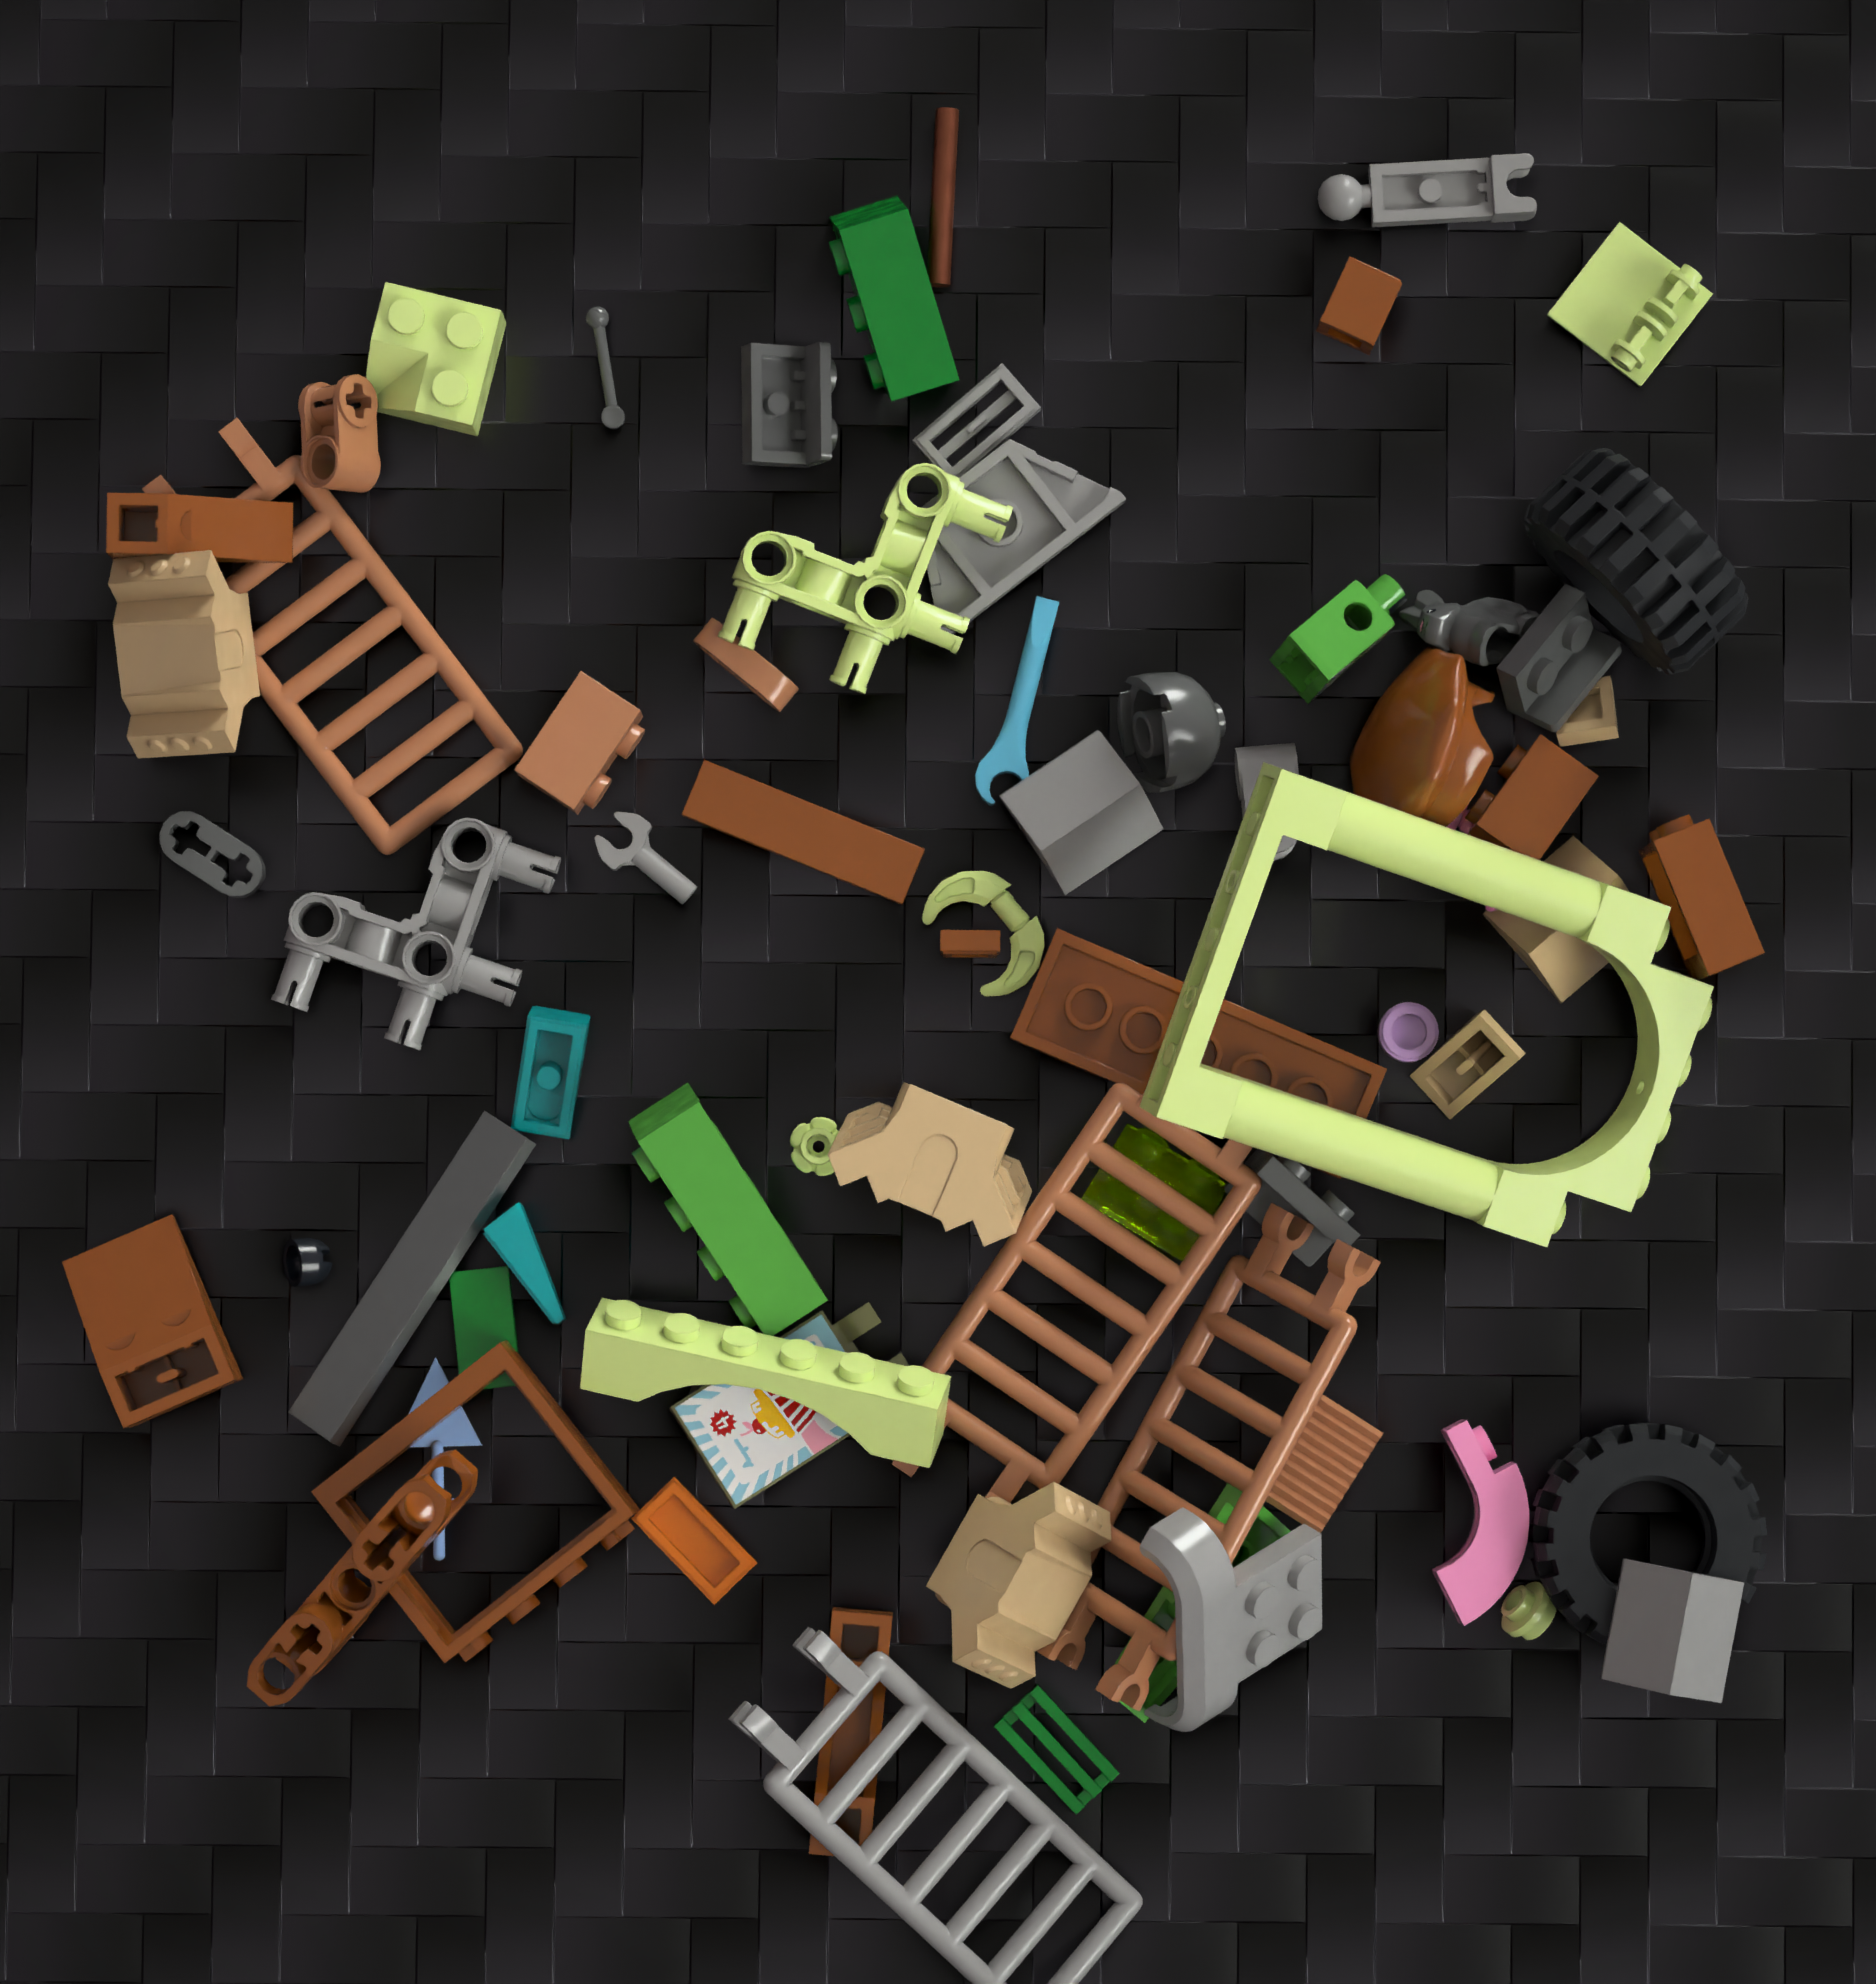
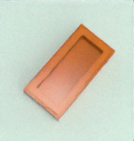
[631,1476,758,1605]

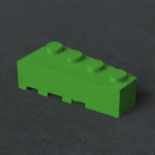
[628,1083,828,1336]

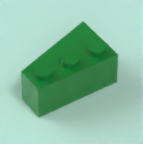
[829,196,960,402]

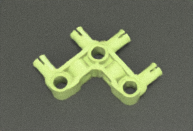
[718,463,1013,694]

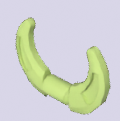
[922,871,1045,996]

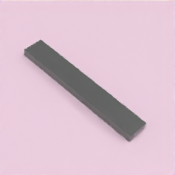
[288,1110,536,1447]

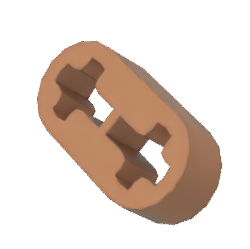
[693,618,799,712]

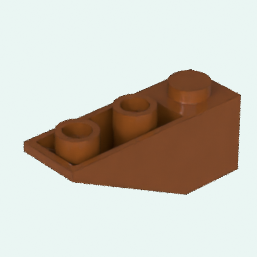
[106,493,294,563]

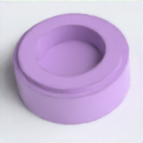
[1378,1002,1439,1063]

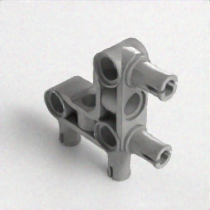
[271,818,561,1050]

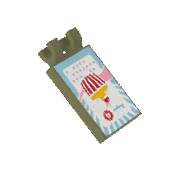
[669,1302,909,1510]

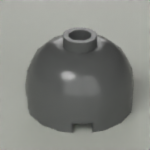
[1117,672,1226,793]

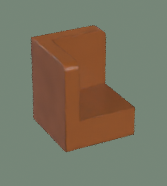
[1316,256,1402,355]

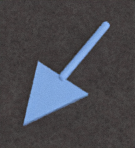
[408,1357,482,1561]

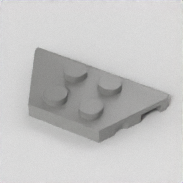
[921,439,1126,634]

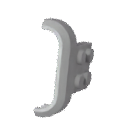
[1140,1507,1322,1732]

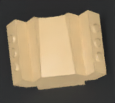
[108,550,260,758]
[828,1082,1032,1247]
[926,1482,1112,1689]

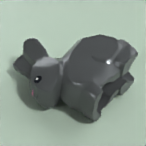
[1399,590,1540,666]

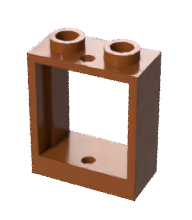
[1638,814,1765,980]

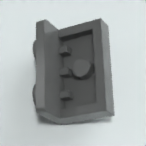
[741,342,838,468]
[1223,1149,1360,1266]

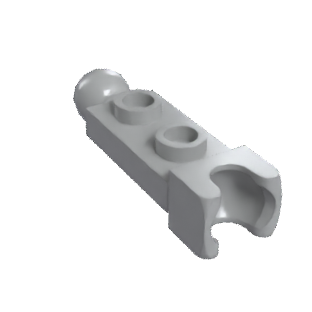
[1318,153,1537,227]

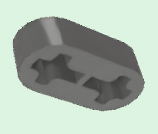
[160,811,266,899]

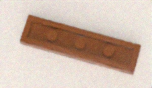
[682,760,925,905]

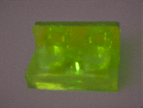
[1081,1124,1226,1261]

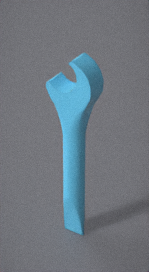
[975,596,1059,806]

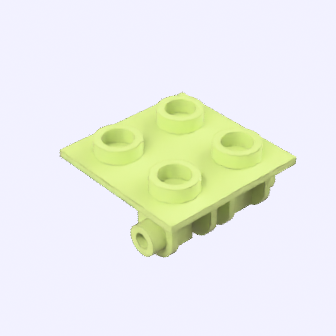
[1547,222,1713,387]

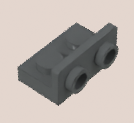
[1496,584,1622,732]

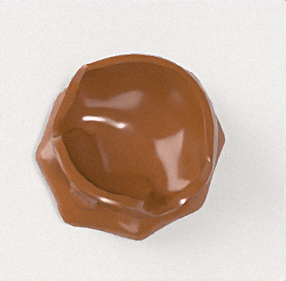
[1350,646,1495,827]

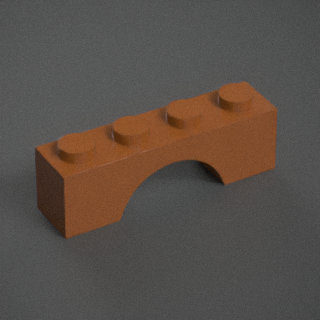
[809,1607,893,1856]

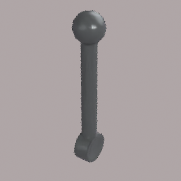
[586,306,625,429]

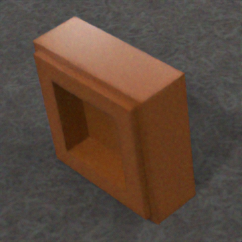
[940,930,1000,958]

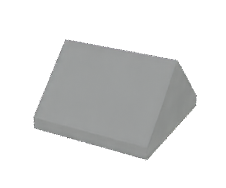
[999,730,1163,895]
[1600,1558,1744,1703]

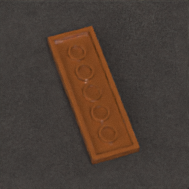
[1010,928,1387,1179]

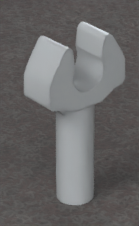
[594,811,698,905]

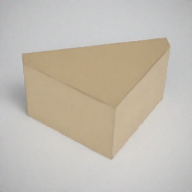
[1410,1009,1526,1119]

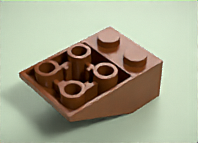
[62,1214,243,1428]

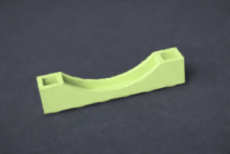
[580,1298,951,1468]

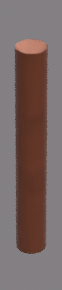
[927,107,959,287]

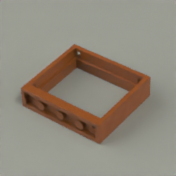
[311,1340,640,1663]

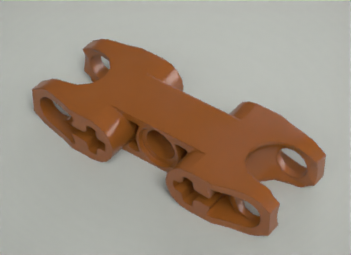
[247,1449,478,1707]

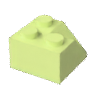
[366,282,506,436]

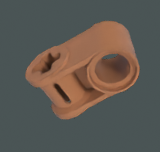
[298,374,381,493]

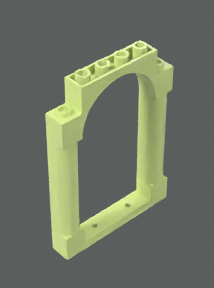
[1139,762,1714,1247]

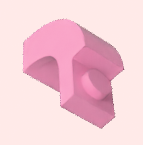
[1431,1419,1529,1626]

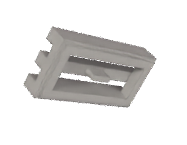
[912,363,1041,478]

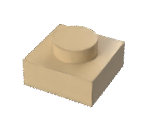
[1556,676,1619,747]

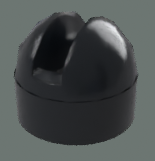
[283,1238,332,1287]

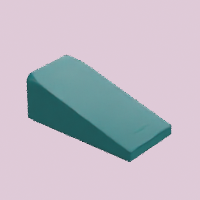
[511,1006,591,1139]
[483,1202,567,1325]

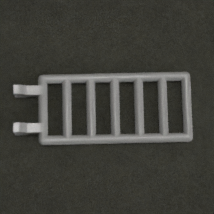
[729,1627,1143,1984]

